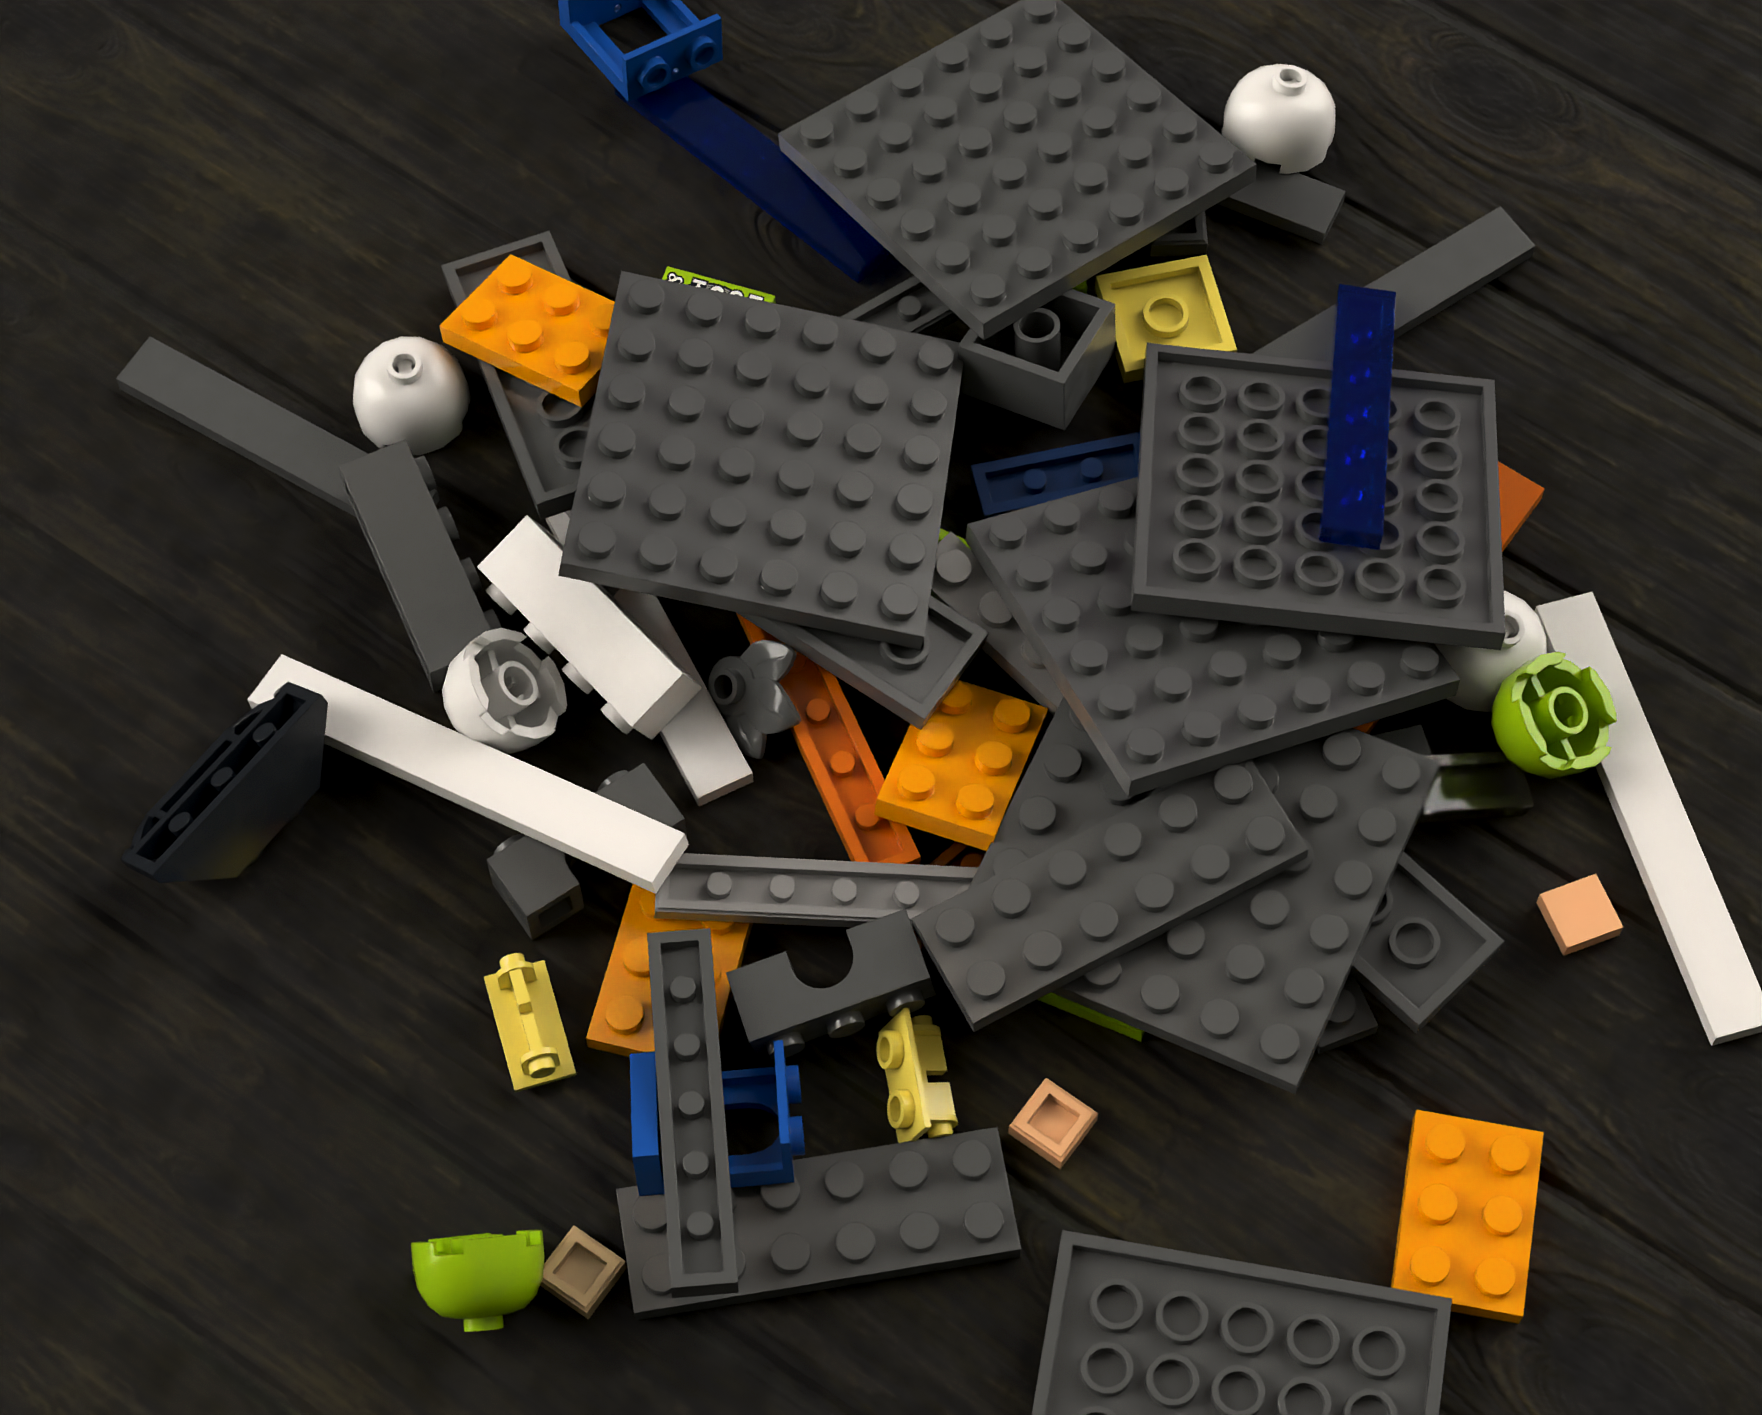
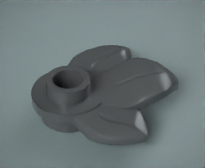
[708,640,801,759]

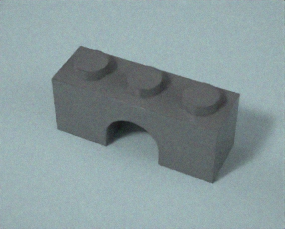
[487,763,687,940]
[726,909,936,1060]

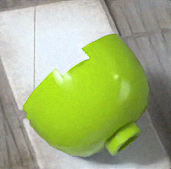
[1491,652,1617,779]
[411,1230,544,1332]

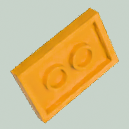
[439,254,615,408]
[874,680,1049,851]
[586,884,753,1057]
[1391,1110,1544,1324]

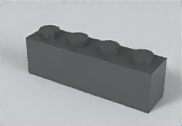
[339,439,501,693]

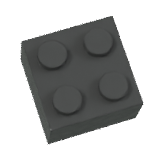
[958,289,1116,430]

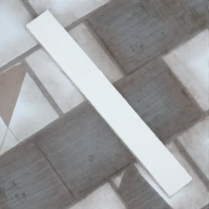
[1534,592,1762,1046]
[247,654,689,894]

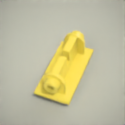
[484,953,577,1092]
[876,1008,958,1143]

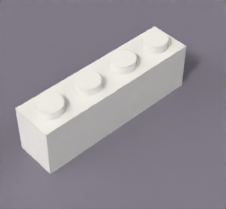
[477,515,702,740]

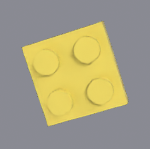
[1095,254,1237,384]

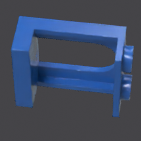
[558,0,723,102]
[630,1040,805,1196]

